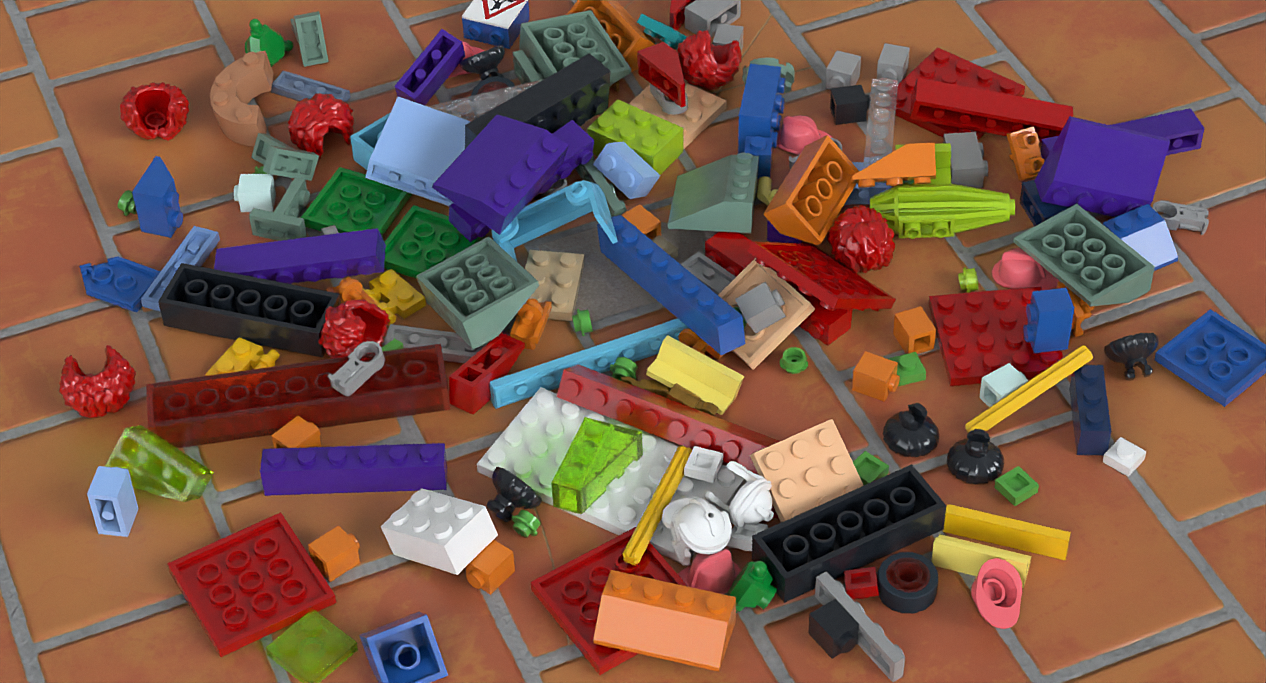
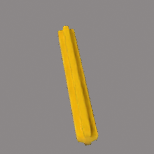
[965,345,1093,433]
[623,445,692,565]

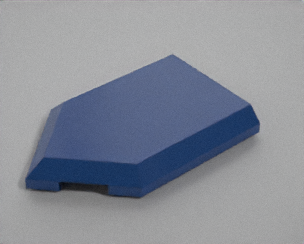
[80,256,161,312]

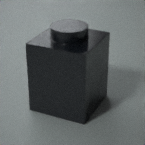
[830,85,871,125]
[808,599,859,658]

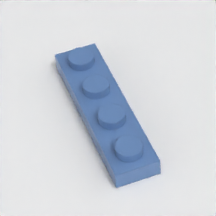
[141,226,220,311]

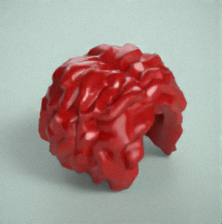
[676,30,742,90]
[120,82,189,141]
[288,93,354,159]
[827,205,895,273]
[318,299,391,366]
[59,345,136,418]

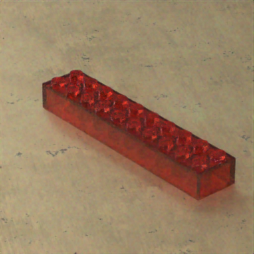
[146,344,450,452]

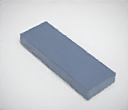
[271,71,351,102]

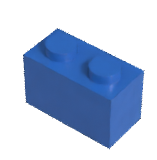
[1023,288,1074,353]

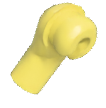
[757,176,778,205]

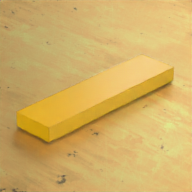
[943,504,1071,560]

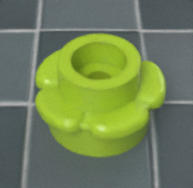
[958,267,979,293]

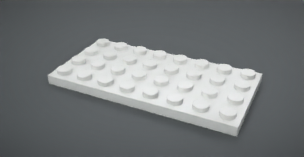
[476,387,746,563]

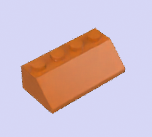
[567,0,657,72]
[763,135,859,245]
[593,570,736,672]

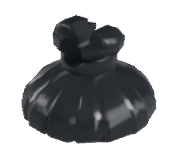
[460,45,505,81]
[1104,333,1159,381]
[883,403,939,457]
[947,429,1004,484]
[487,467,542,522]

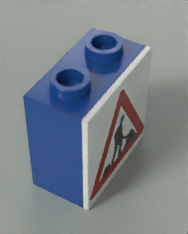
[462,0,530,49]

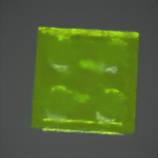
[266,610,358,683]

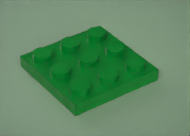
[301,167,412,236]
[384,205,486,279]

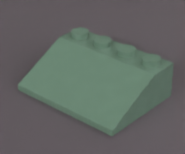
[519,10,631,86]
[668,153,759,233]
[1013,204,1155,307]
[416,236,540,350]

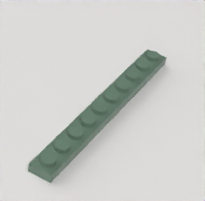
[513,50,627,217]

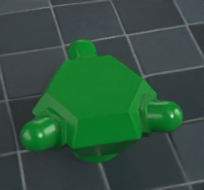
[245,19,294,68]
[727,561,777,613]

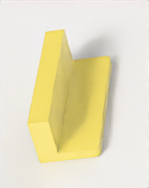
[646,335,744,415]
[931,534,1032,588]

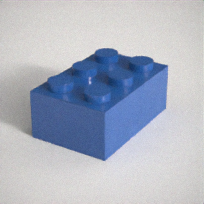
[738,64,786,153]

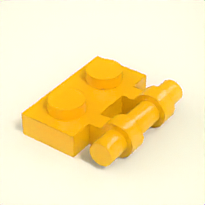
[362,269,426,325]
[205,337,280,395]

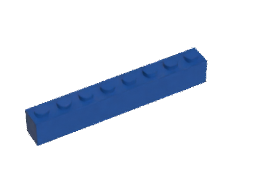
[597,214,746,355]

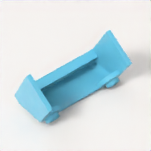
[491,180,618,261]

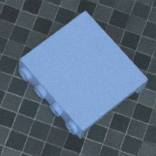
[365,97,471,206]

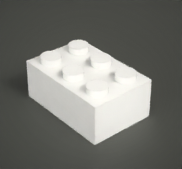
[380,488,498,575]

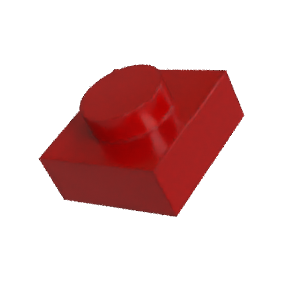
[844,567,879,599]

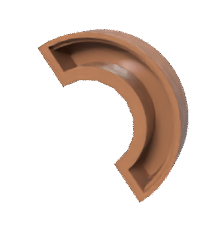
[210,51,273,146]

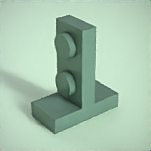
[290,11,329,67]
[251,133,319,181]
[249,177,310,241]

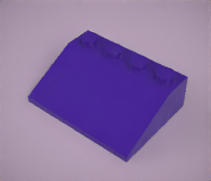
[432,114,569,235]
[1034,116,1170,217]

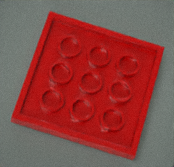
[880,47,1025,140]
[747,241,896,311]
[928,286,1063,386]
[167,512,337,657]
[531,527,688,675]

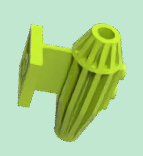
[870,143,1015,239]

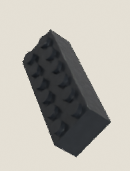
[465,53,611,149]
[158,263,341,358]
[752,464,946,603]

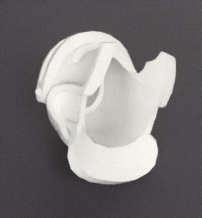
[705,461,774,528]
[662,498,732,566]

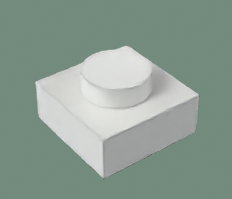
[1103,437,1146,477]
[684,446,723,483]
[727,523,768,551]

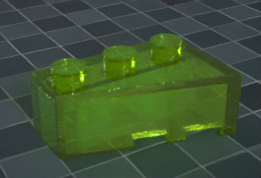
[551,417,643,514]
[104,425,214,502]

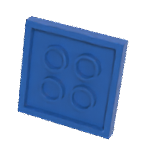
[1154,309,1266,407]

